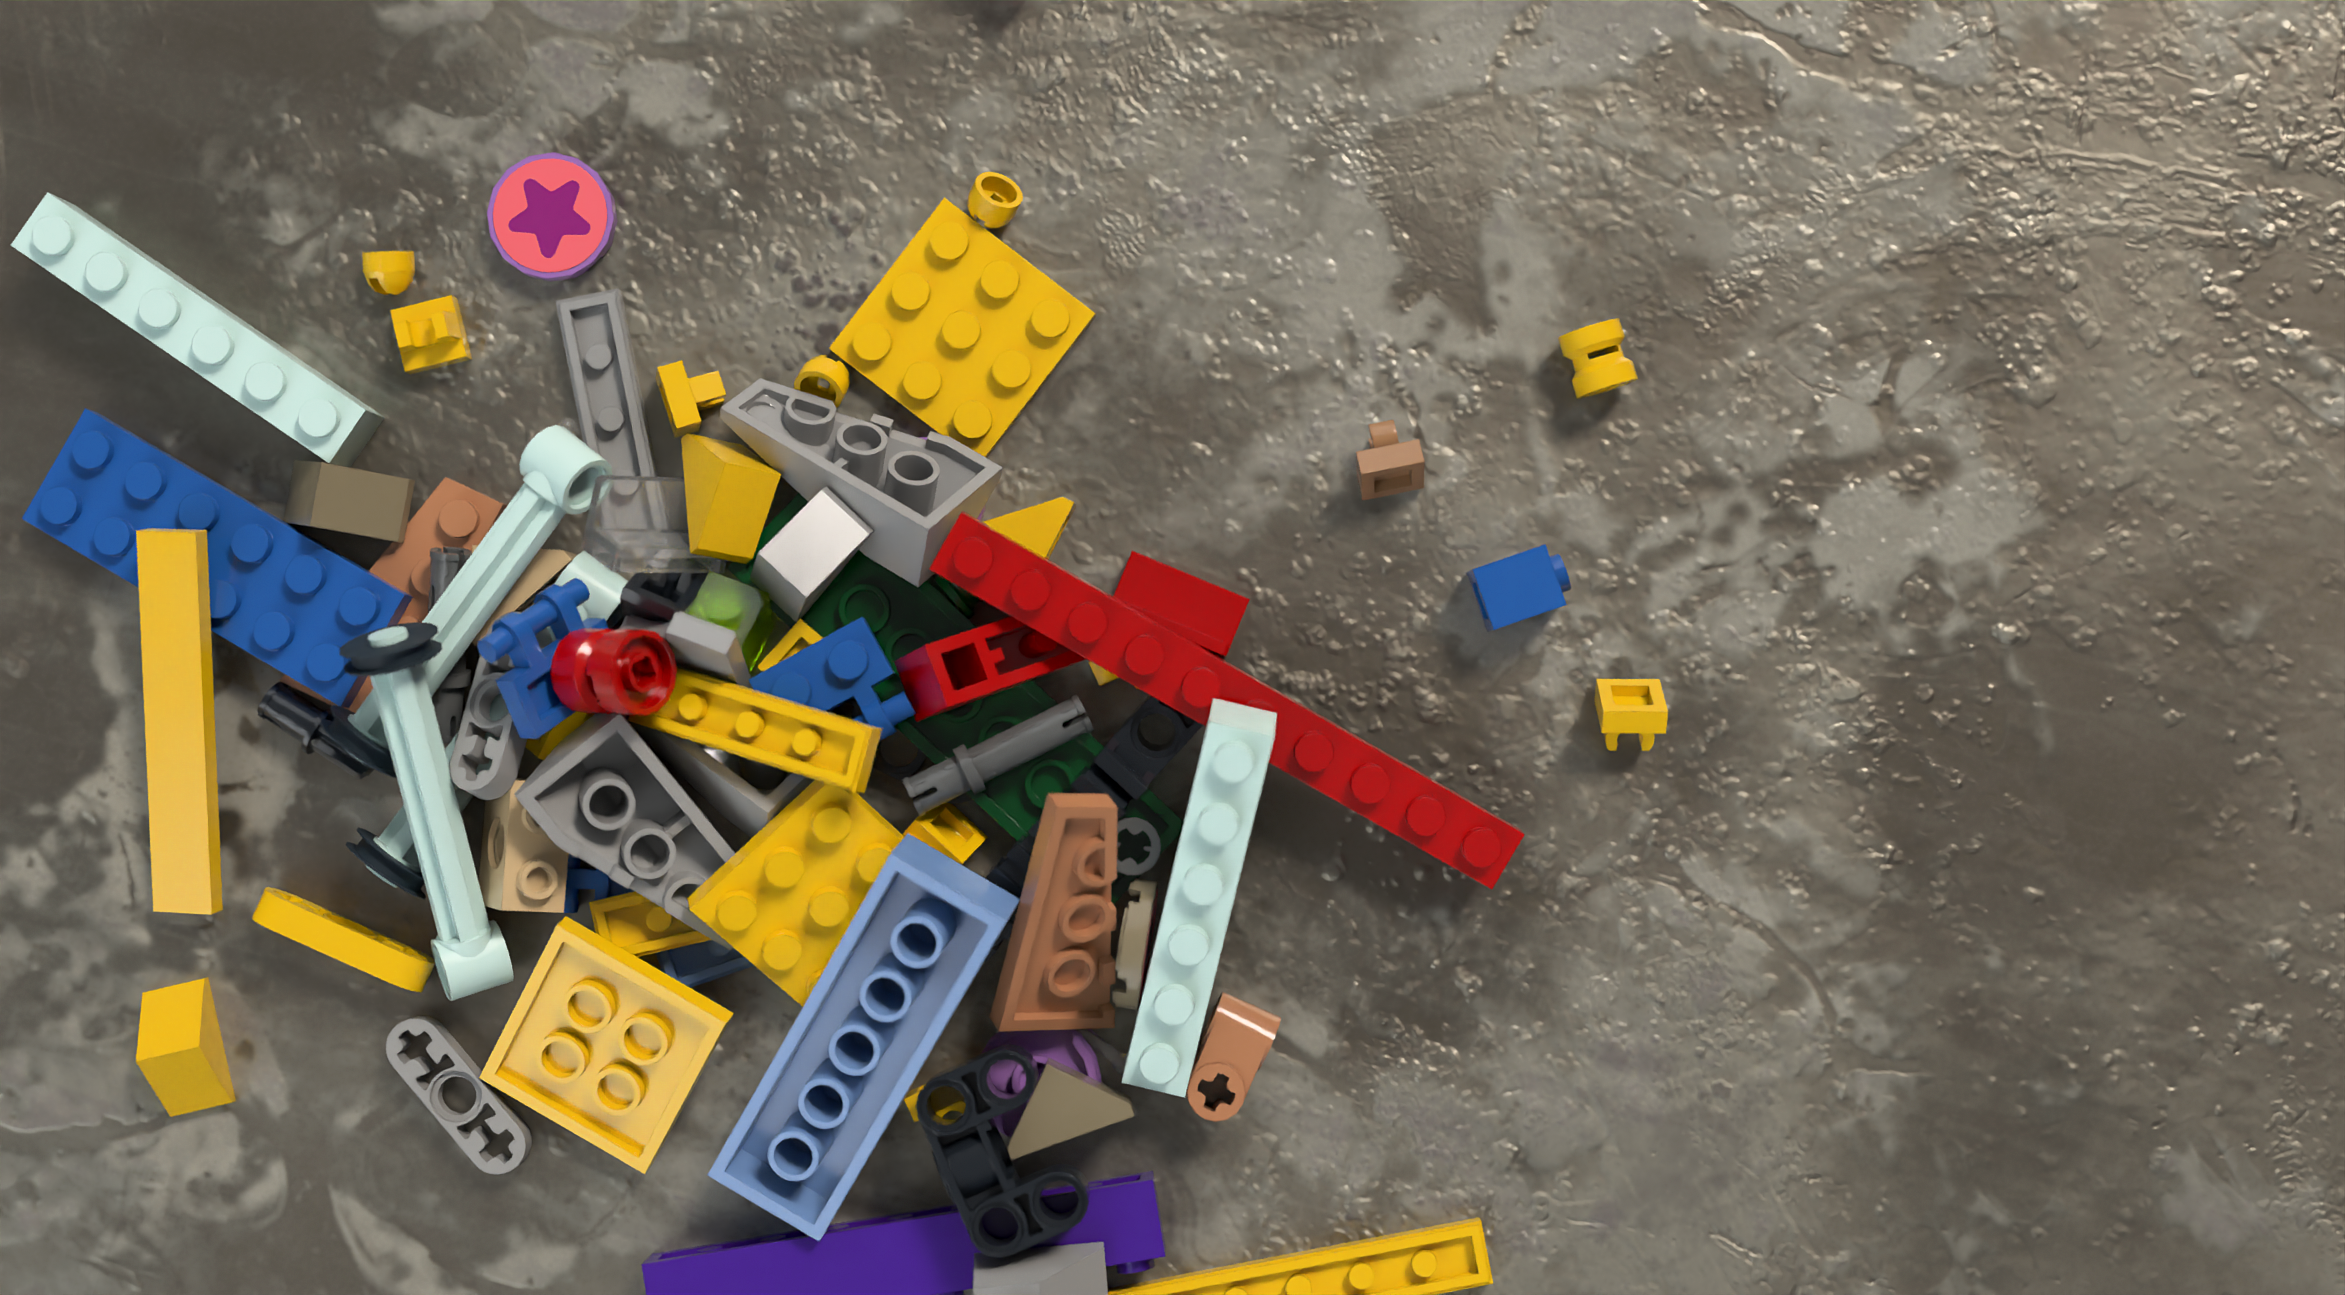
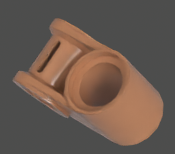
[1186,992,1281,1122]

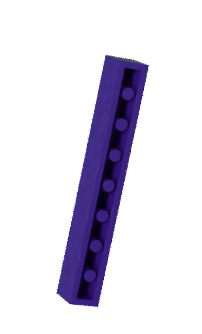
[641,1171,1166,1295]

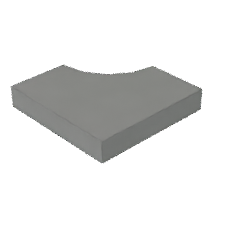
[620,612,751,688]

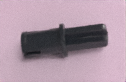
[257,682,374,779]

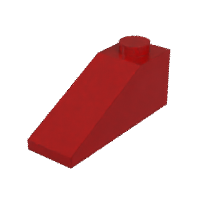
[894,616,1088,722]

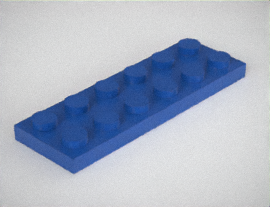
[22,408,413,708]

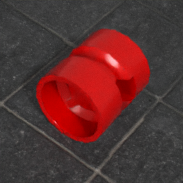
[550,628,677,716]

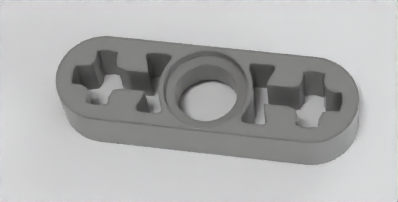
[450,612,552,800]
[386,1016,532,1175]

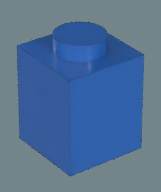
[1467,544,1571,632]

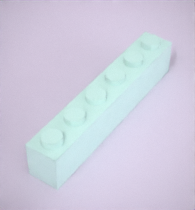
[11,192,385,467]
[1122,698,1277,1098]

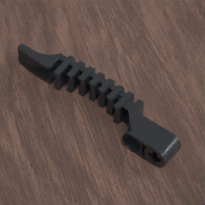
[983,652,1222,963]

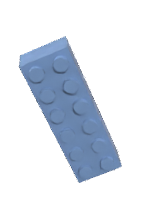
[707,833,1020,1241]

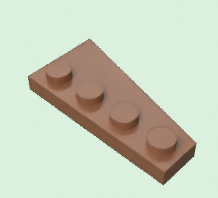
[279,477,508,713]
[990,793,1118,1032]

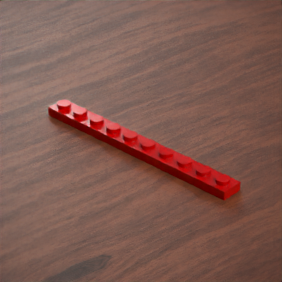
[929,511,1525,889]

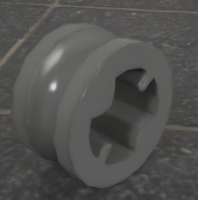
[1117,817,1161,875]

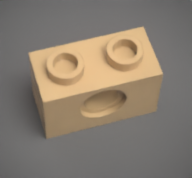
[479,778,569,913]

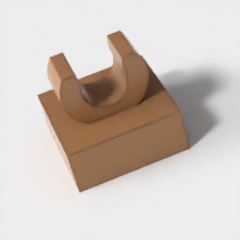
[1356,420,1425,501]

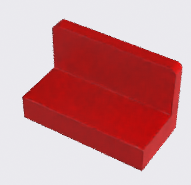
[1113,551,1250,658]

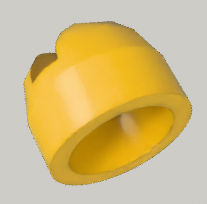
[967,172,1023,229]
[362,251,415,295]
[794,355,850,408]

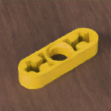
[252,887,435,992]

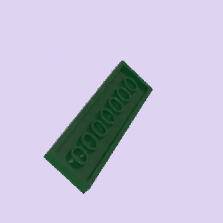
[727,493,1183,905]

